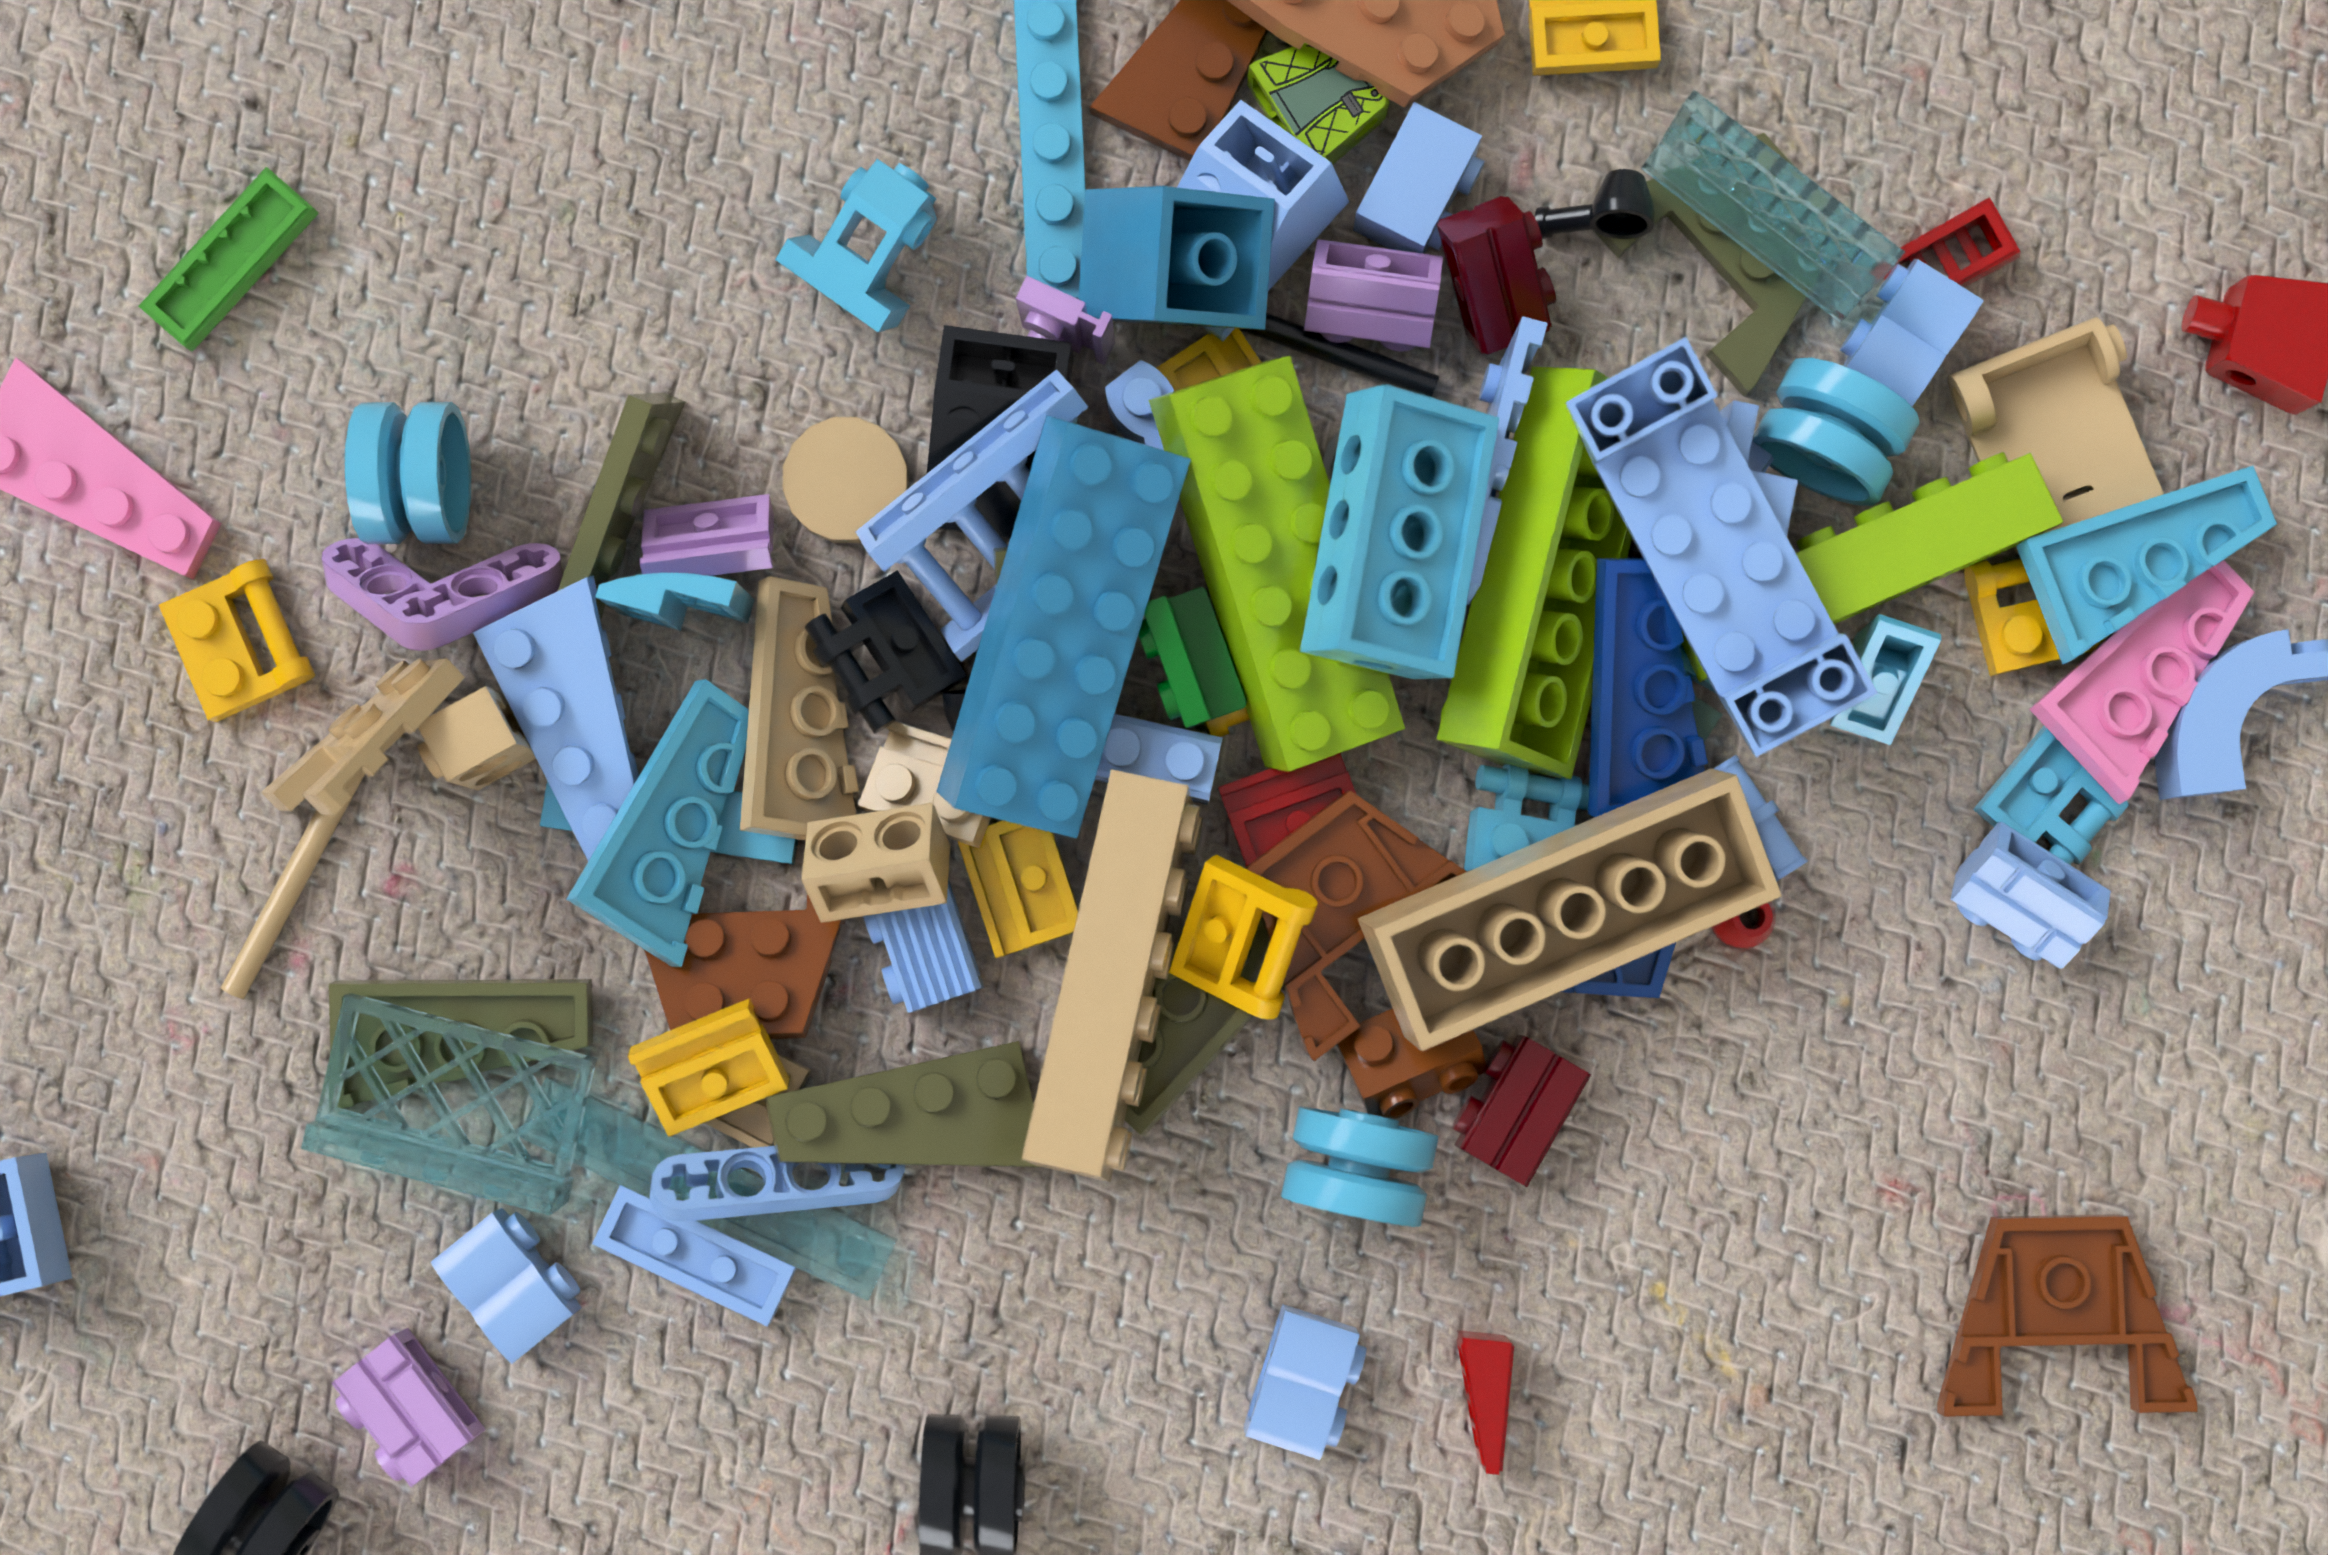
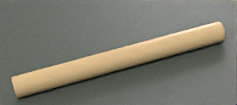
[220,776,364,999]

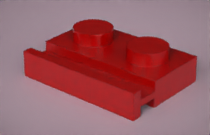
[1217,753,1356,867]

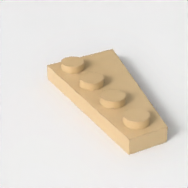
[740,576,859,841]

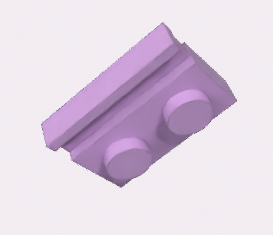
[1016,276,1115,365]
[640,494,774,576]

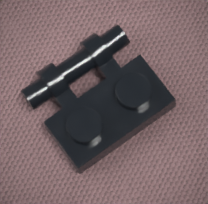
[805,570,967,734]

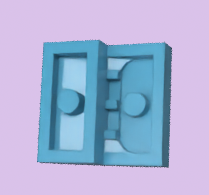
[595,572,755,631]

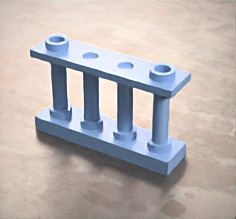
[855,369,1088,662]

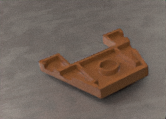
[1245,790,1467,1061]
[645,894,846,1039]
[1937,1214,2198,1417]

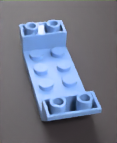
[1565,337,1878,757]

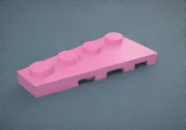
[0,357,222,580]
[2029,560,2255,805]

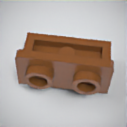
[1337,1008,1486,1119]

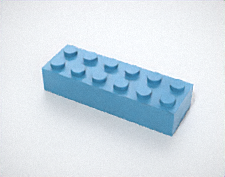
[936,415,1191,838]

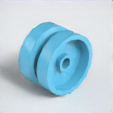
[1752,358,1920,506]
[345,402,472,544]
[1281,1106,1439,1227]

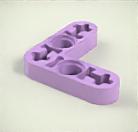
[322,538,563,651]

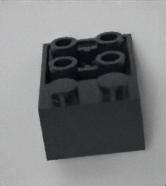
[927,325,1074,539]

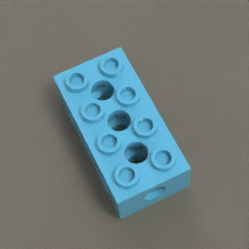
[1300,384,1500,679]

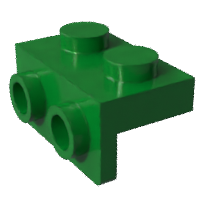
[1138,587,1247,728]

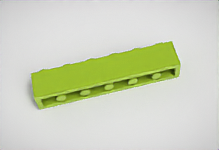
[1681,452,2064,683]

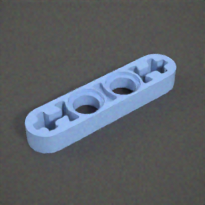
[649,1146,905,1222]

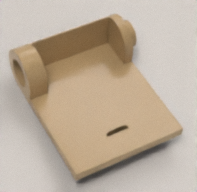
[1948,317,2164,554]

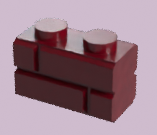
[1437,196,1556,355]
[1452,1034,1591,1187]

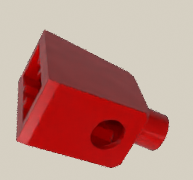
[2181,275,2328,415]

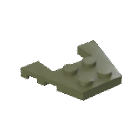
[1593,132,1848,396]

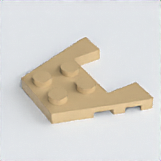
[261,658,465,815]

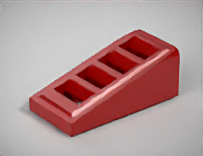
[1875,197,2021,287]
[1456,1330,1515,1475]

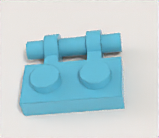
[1973,726,2129,865]
[1464,764,1589,872]

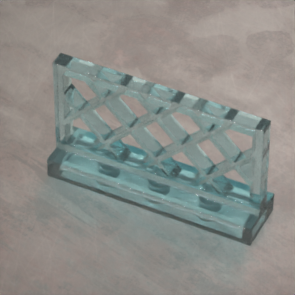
[1641,90,1905,323]
[301,993,597,1216]

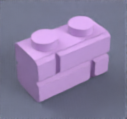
[1304,239,1443,351]
[332,1328,486,1487]

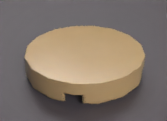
[783,417,909,543]

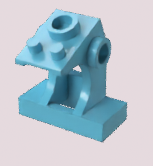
[775,159,937,332]

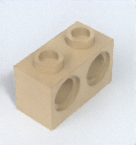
[417,686,536,791]
[801,802,950,923]

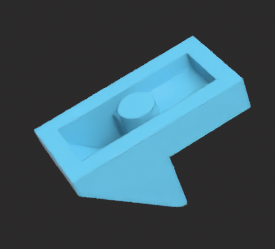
[1830,614,1942,745]

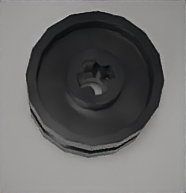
[919,1414,1026,1555]
[173,1440,340,1555]

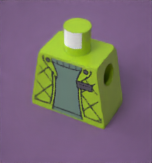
[1247,42,1389,165]

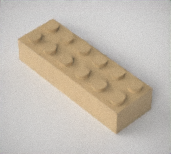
[1022,769,1203,1182]
[1357,769,1782,1051]

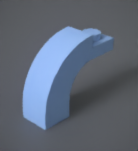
[2155,629,2328,800]

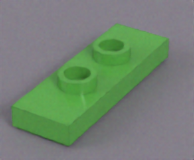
[139,167,319,352]

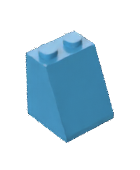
[1078,186,1275,330]

